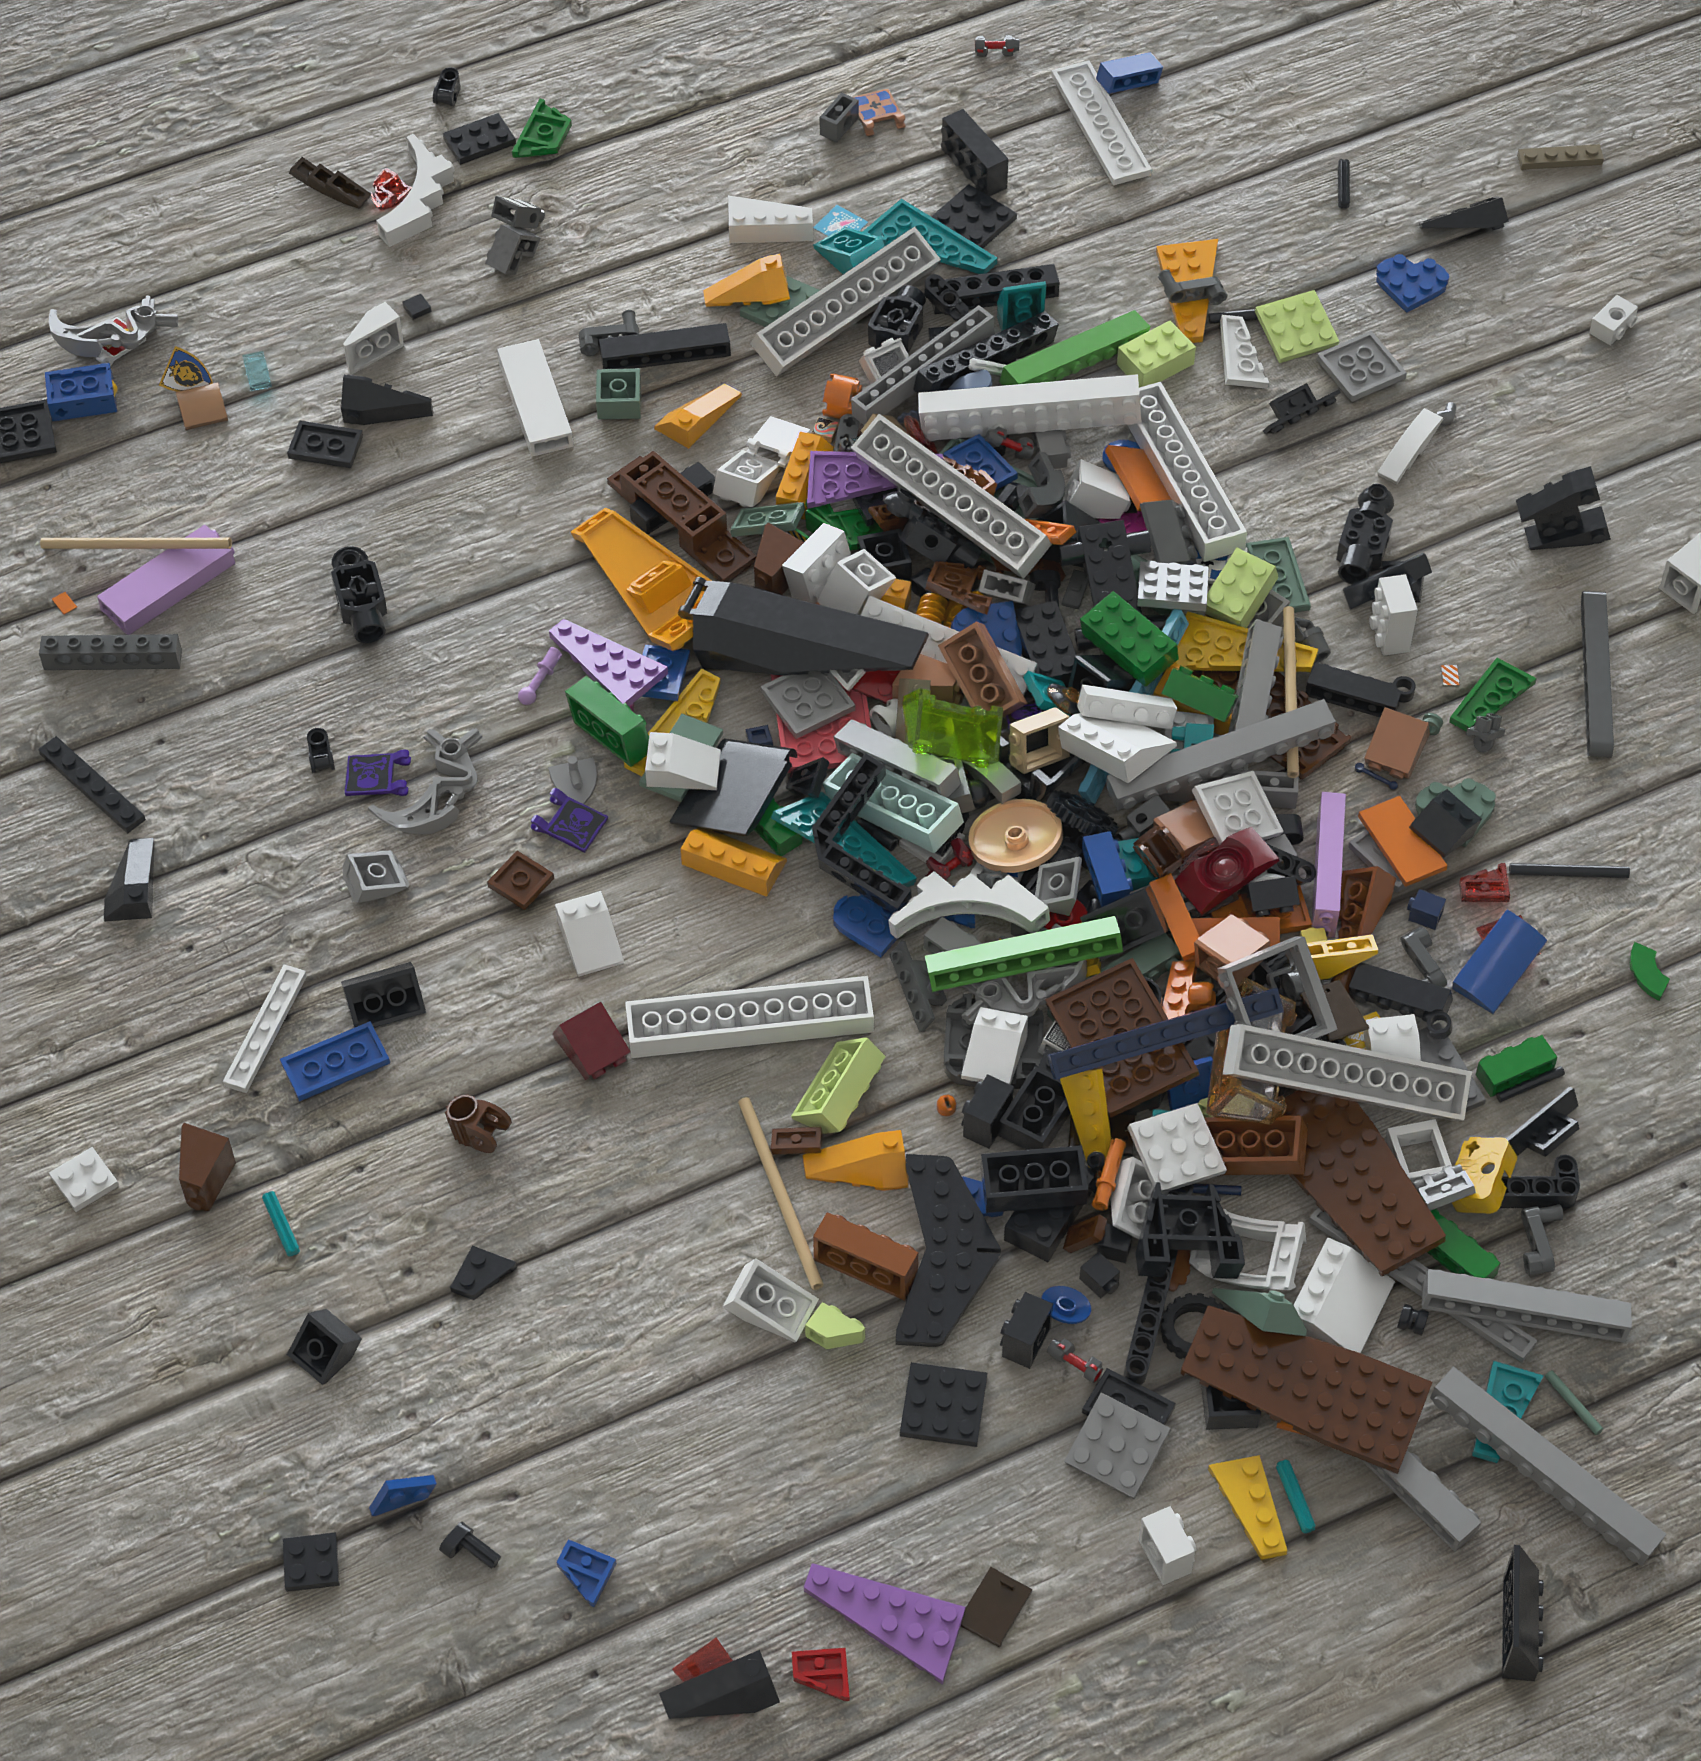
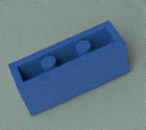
[1096,52,1163,94]
[1082,831,1133,907]

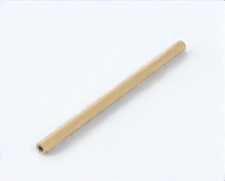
[40,538,232,549]
[1283,606,1299,778]
[738,1097,824,1290]

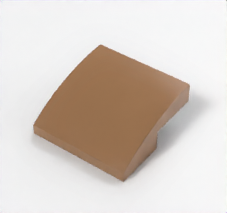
[176,382,228,430]

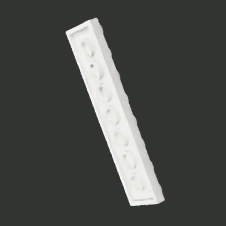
[1051,60,1152,186]
[861,596,1038,696]

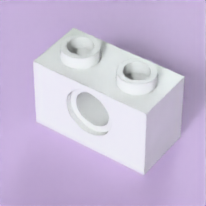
[1589,295,1638,345]

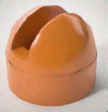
[937,1094,957,1116]

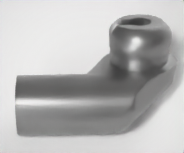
[1437,402,1457,426]

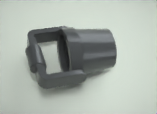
[1295,618,1331,663]
[1266,967,1305,1010]

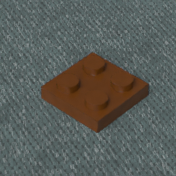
[487,850,554,910]

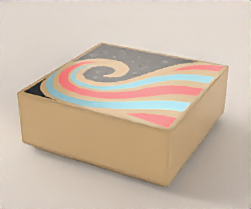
[811,417,839,443]

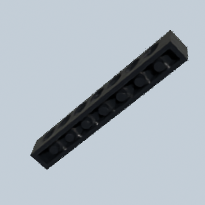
[913,311,1059,393]

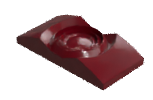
[1174,827,1280,916]

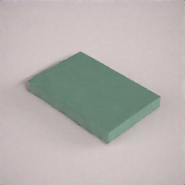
[730,502,805,537]

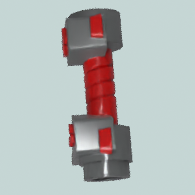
[975,35,1020,56]
[985,426,1034,459]
[1047,1338,1103,1383]

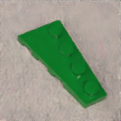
[1449,658,1537,732]

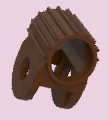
[1133,825,1186,879]
[445,1094,512,1153]

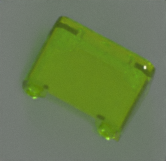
[902,688,1003,768]

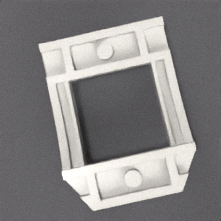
[1189,1209,1307,1290]

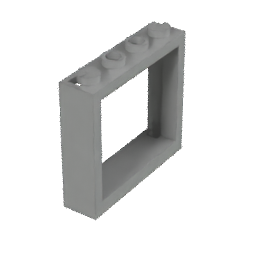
[1217,936,1337,1039]

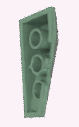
[1212,1288,1307,1336]

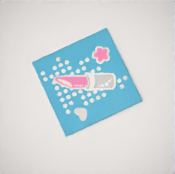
[813,205,868,236]

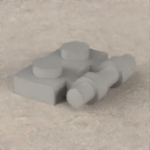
[1413,1164,1476,1211]

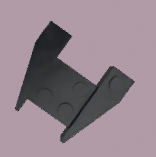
[1516,466,1611,550]
[1135,1182,1245,1279]

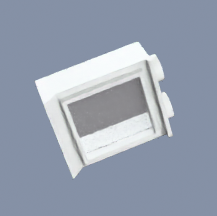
[859,338,909,384]

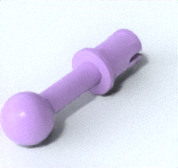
[518,647,562,705]

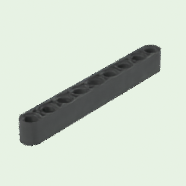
[1581,591,1614,758]

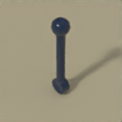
[1355,763,1398,790]

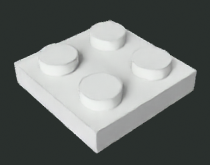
[49,1147,119,1212]

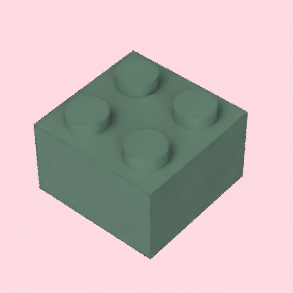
[596,368,641,419]

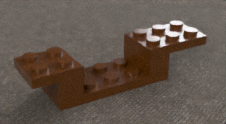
[607,451,757,582]

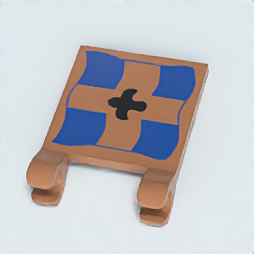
[853,89,905,136]

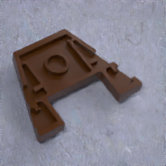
[925,561,1004,615]

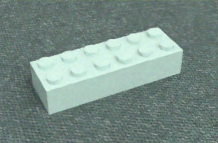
[823,753,964,853]

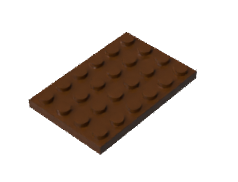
[1045,957,1200,1118]

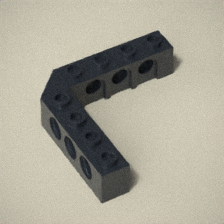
[812,753,912,914]

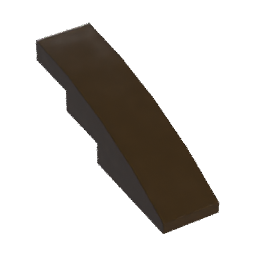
[289,157,371,209]

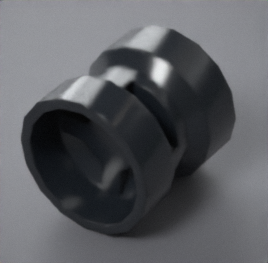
[1397,1304,1429,1336]

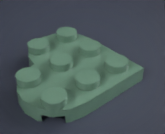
[1415,778,1496,847]

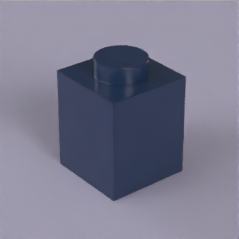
[1407,889,1446,930]

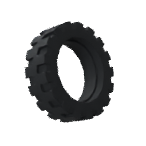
[1161,1293,1225,1360]

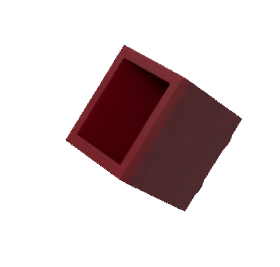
[552,1002,631,1080]

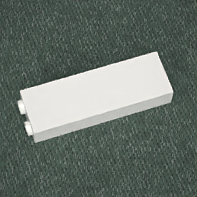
[497,339,573,457]

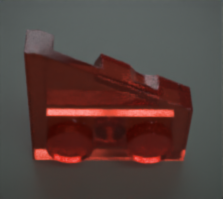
[1459,863,1510,902]

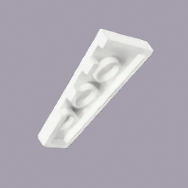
[1220,315,1269,389]

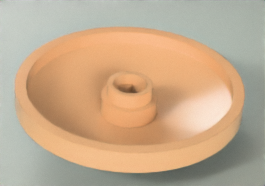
[968,799,1063,873]

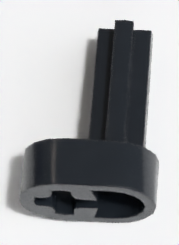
[1029,570,1061,607]
[439,1521,501,1569]

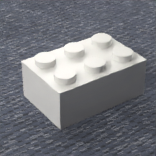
[782,523,851,604]
[1369,574,1418,656]

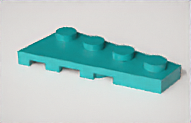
[1472,1361,1544,1463]

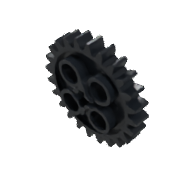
[1046,790,1119,838]

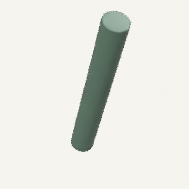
[1545,1370,1603,1435]

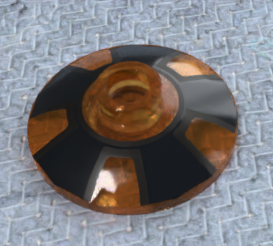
[1047,684,1080,716]

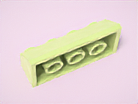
[791,1037,886,1134]

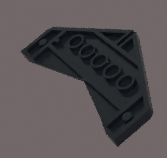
[896,1154,1001,1347]

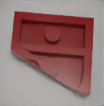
[792,1648,850,1701]

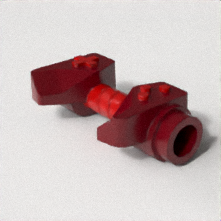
[925,838,974,881]

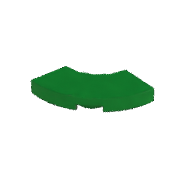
[1629,941,1670,1001]

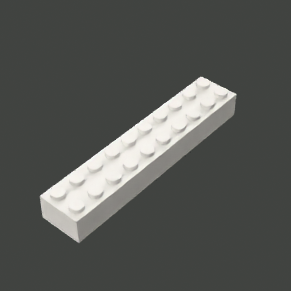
[750,227,941,377]
[918,374,1141,441]
[1127,382,1247,562]
[851,414,1052,579]
[625,976,874,1058]
[1223,1024,1472,1121]

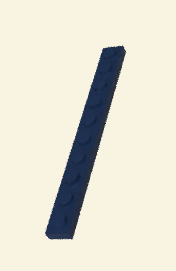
[1047,988,1284,1080]

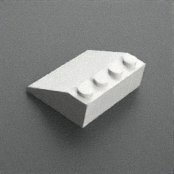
[1058,713,1177,783]
[1294,1238,1395,1353]

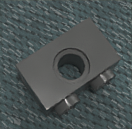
[819,92,859,142]

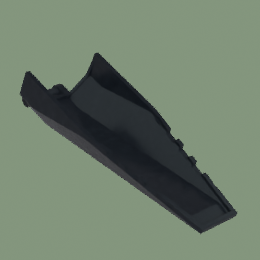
[678,577,929,675]

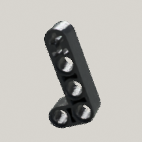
[1500,1154,1580,1208]

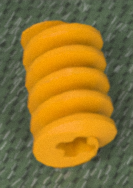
[916,593,948,625]

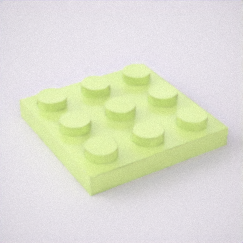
[1255,290,1339,363]

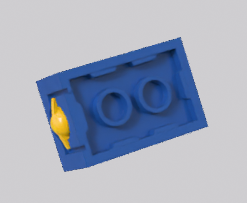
[45,363,118,422]

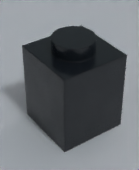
[1094,1223,1133,1264]
[1079,1252,1120,1299]

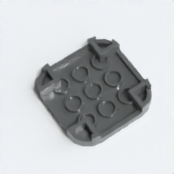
[943,993,1044,1089]

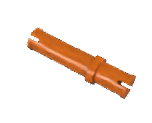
[1092,1138,1126,1210]

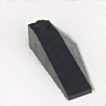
[1419,196,1509,230]
[341,374,434,425]
[104,838,154,922]
[659,1650,780,1719]

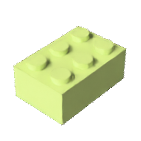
[1117,321,1196,388]
[1204,547,1279,628]

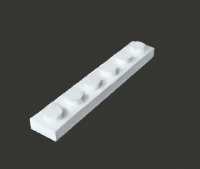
[223,964,307,1093]

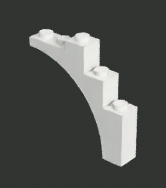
[376,134,454,247]
[888,871,1050,939]

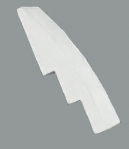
[1378,408,1443,485]

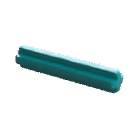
[262,1191,300,1257]
[1276,1459,1316,1533]

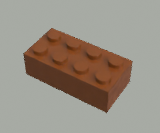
[1204,1116,1308,1175]
[813,1212,919,1301]

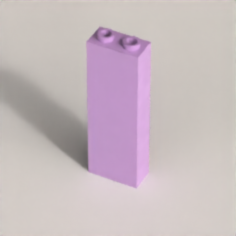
[97,524,235,635]
[1311,792,1346,938]

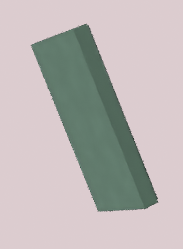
[1246,537,1311,613]
[639,714,723,802]

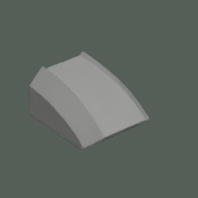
[343,850,409,903]

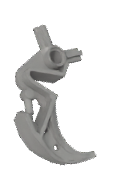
[49,296,178,357]
[368,728,482,834]
[961,924,1087,1025]

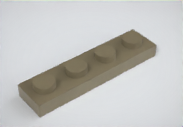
[1517,144,1604,170]

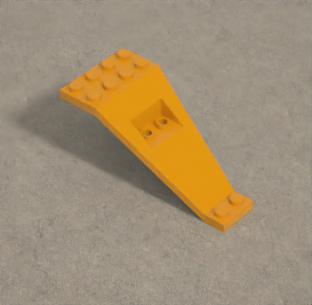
[571,508,712,651]

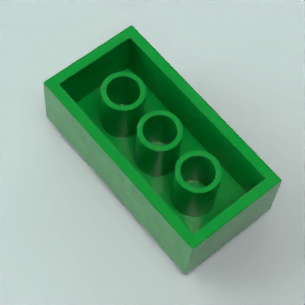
[1080,591,1179,687]
[565,676,649,767]

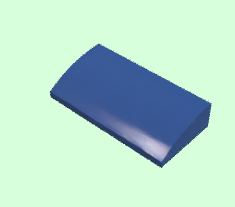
[1452,909,1547,1014]

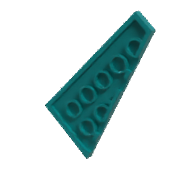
[862,198,998,274]
[771,792,917,888]

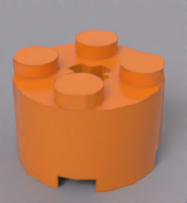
[822,373,862,419]

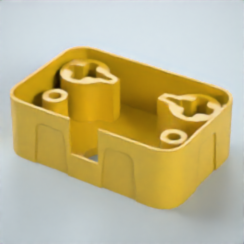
[1451,1137,1517,1214]

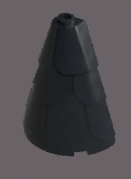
[987,727,1087,801]

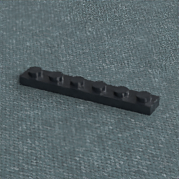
[38,736,146,834]

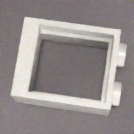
[1385,1119,1452,1183]

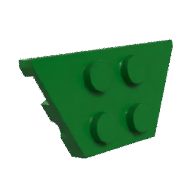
[512,98,572,158]

